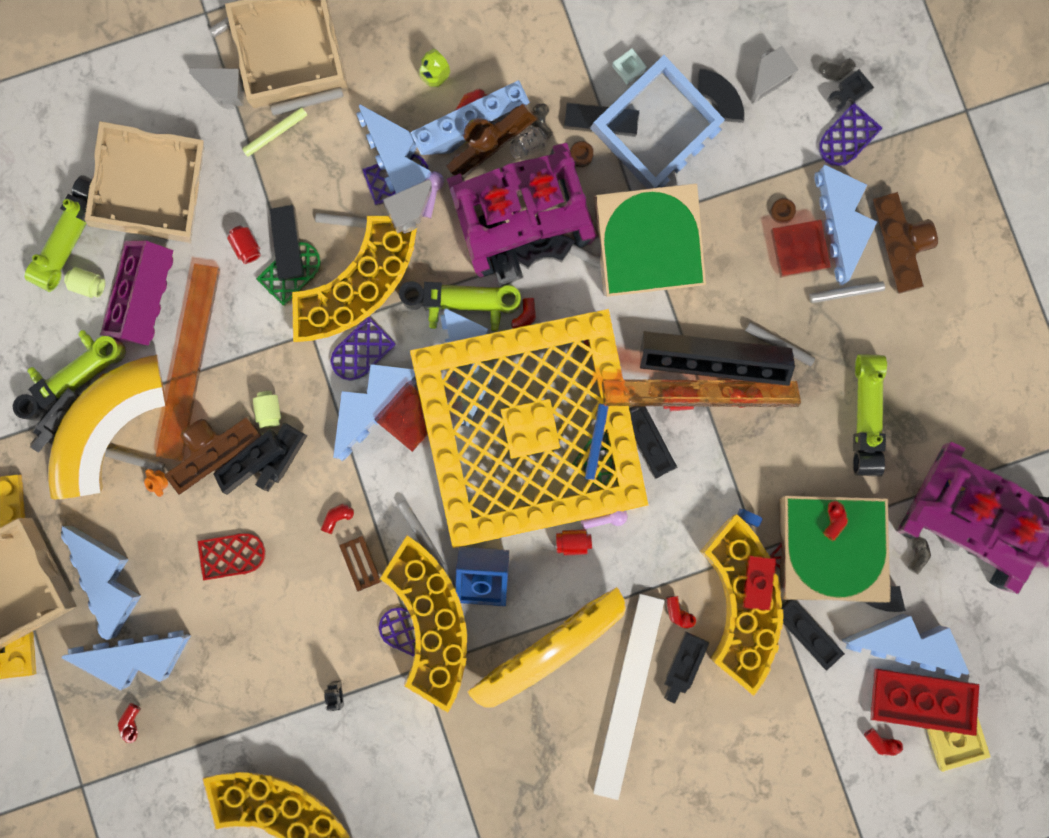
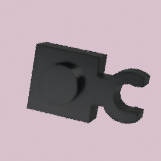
[827,69,874,112]
[324,681,344,712]

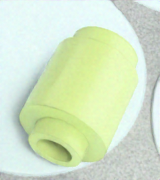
[64,267,105,298]
[253,391,281,428]

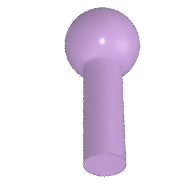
[422,171,444,218]
[581,511,628,529]

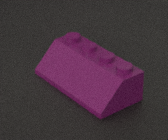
[100,241,174,346]

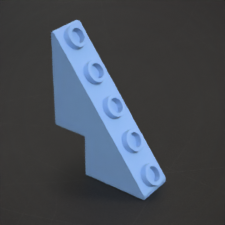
[411,80,530,155]
[356,105,431,194]
[814,164,877,285]
[440,309,498,428]
[333,364,417,461]
[61,526,141,640]
[842,614,969,678]
[62,630,191,690]

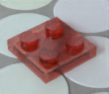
[771,220,831,278]
[374,382,428,452]

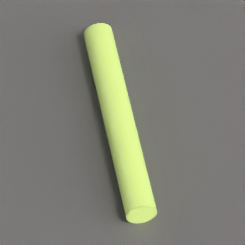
[242,107,308,157]

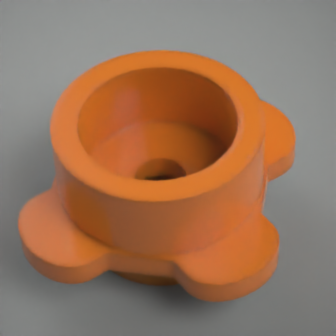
[144,469,168,497]

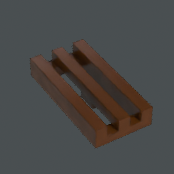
[339,536,382,592]

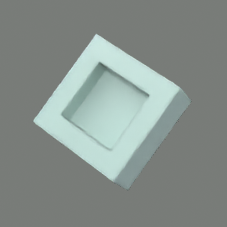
[612,49,647,85]

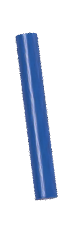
[585,404,609,480]

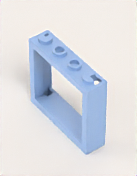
[590,55,725,189]

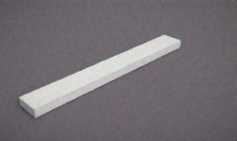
[593,593,665,800]

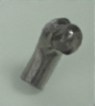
[818,58,856,81]
[531,103,553,141]
[907,536,931,575]

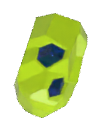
[419,48,450,87]

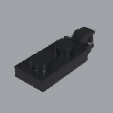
[30,387,80,453]
[255,423,308,492]
[664,631,710,704]

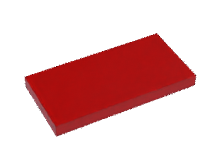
[870,669,980,736]

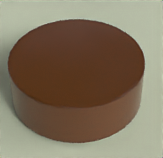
[570,141,594,167]
[771,198,796,224]

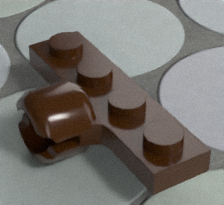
[446,104,538,178]
[873,192,938,294]
[164,416,262,495]

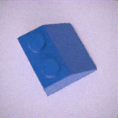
[456,547,509,606]

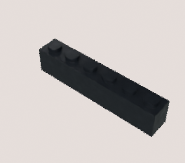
[640,331,795,386]

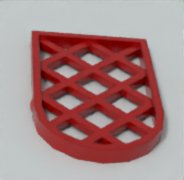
[198,533,266,581]

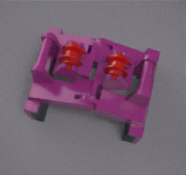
[447,143,597,278]
[896,441,1049,595]

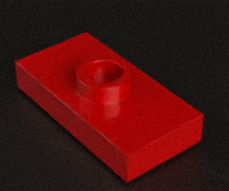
[743,556,776,611]

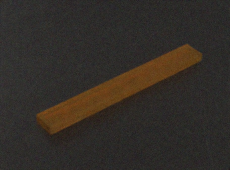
[156,263,221,461]
[602,379,801,407]

